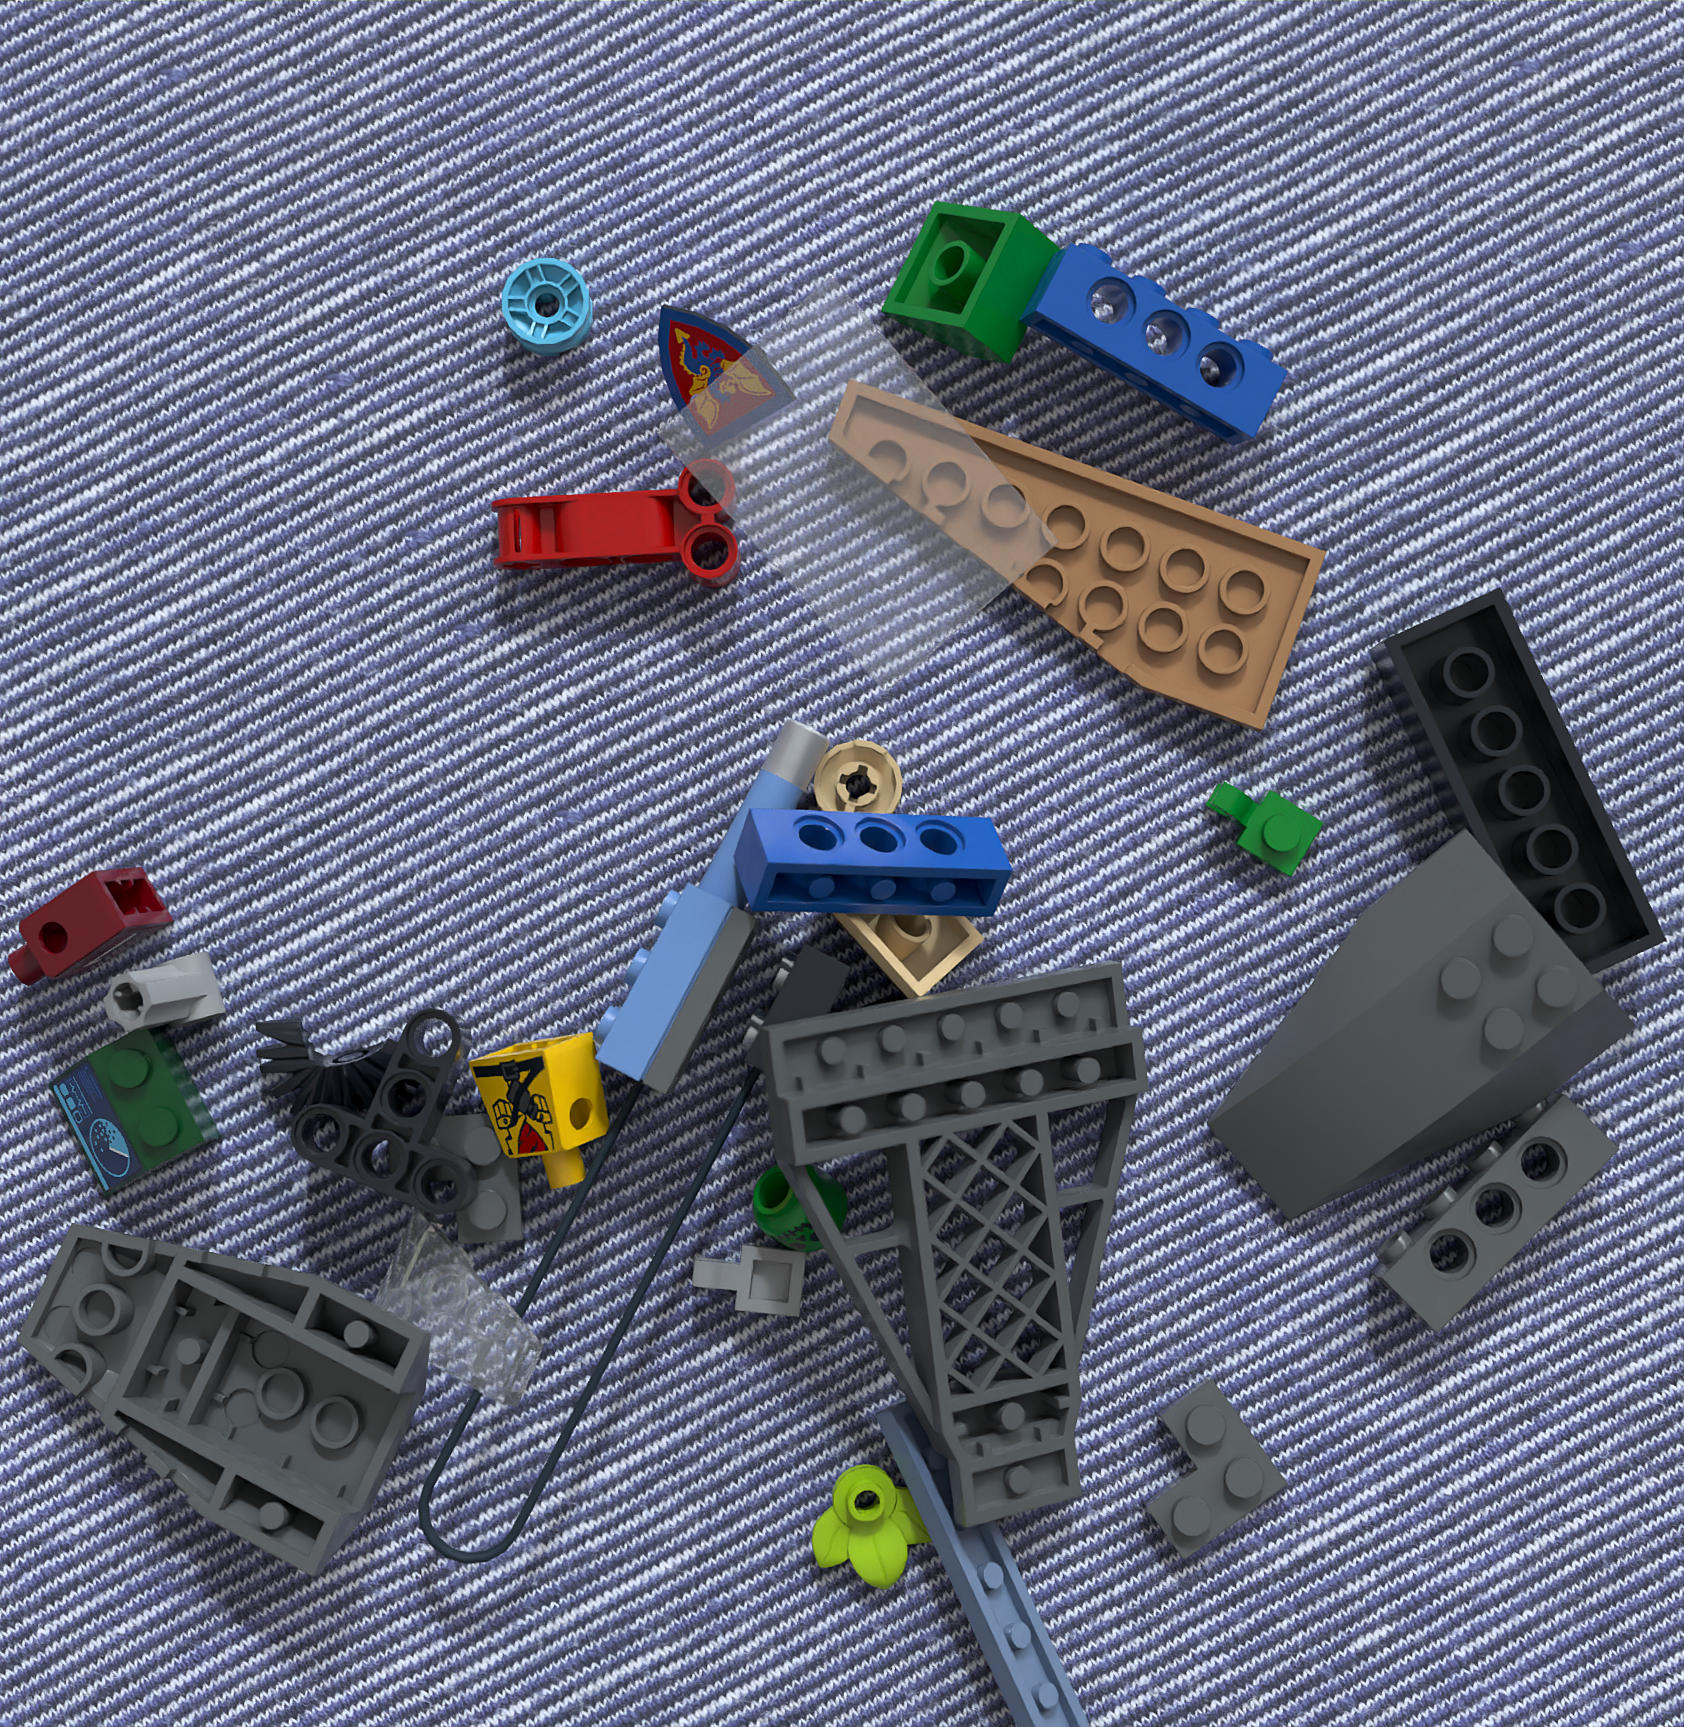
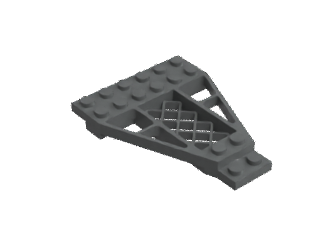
[758,961,1149,1528]

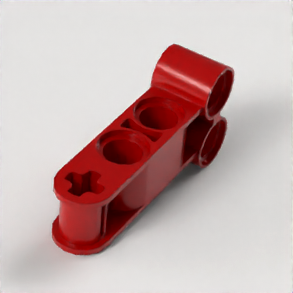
[490,458,741,588]

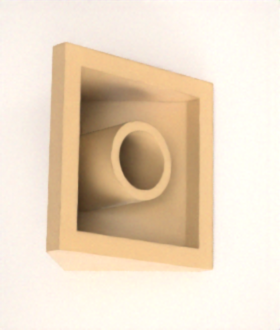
[829,913,984,999]

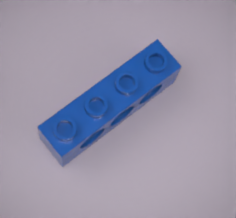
[1019,242,1288,446]
[733,808,1013,917]

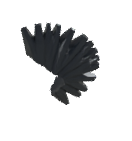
[256,1018,420,1130]

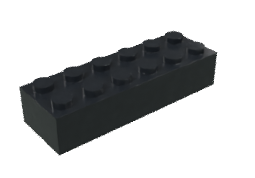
[1369,587,1667,975]

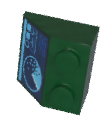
[48,1025,222,1197]

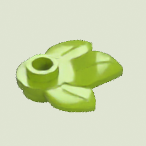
[811,1464,932,1590]

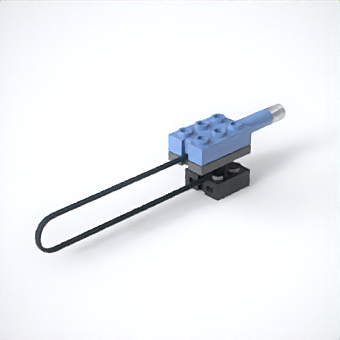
[418,719,852,1564]

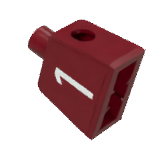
[8,867,174,986]

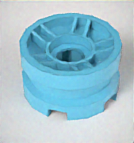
[502,258,594,356]

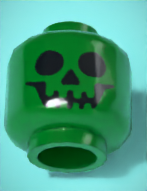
[752,1163,848,1253]

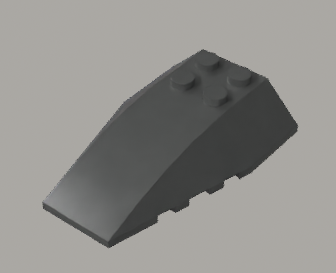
[1207,828,1636,1220]
[16,1223,431,1577]

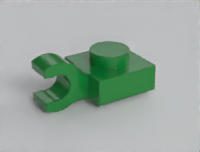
[1205,781,1324,878]

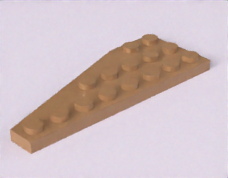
[828,378,1326,733]

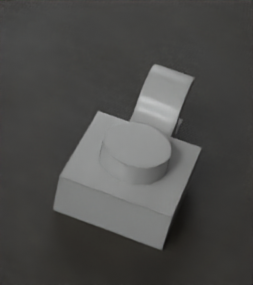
[692,1243,806,1317]

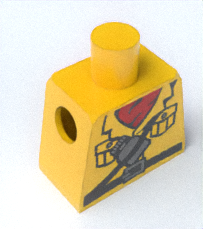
[468,1031,609,1189]

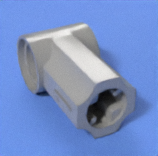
[103,951,226,1032]

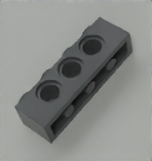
[1370,1093,1620,1333]

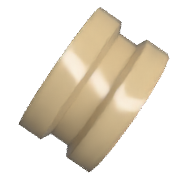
[813,739,903,814]

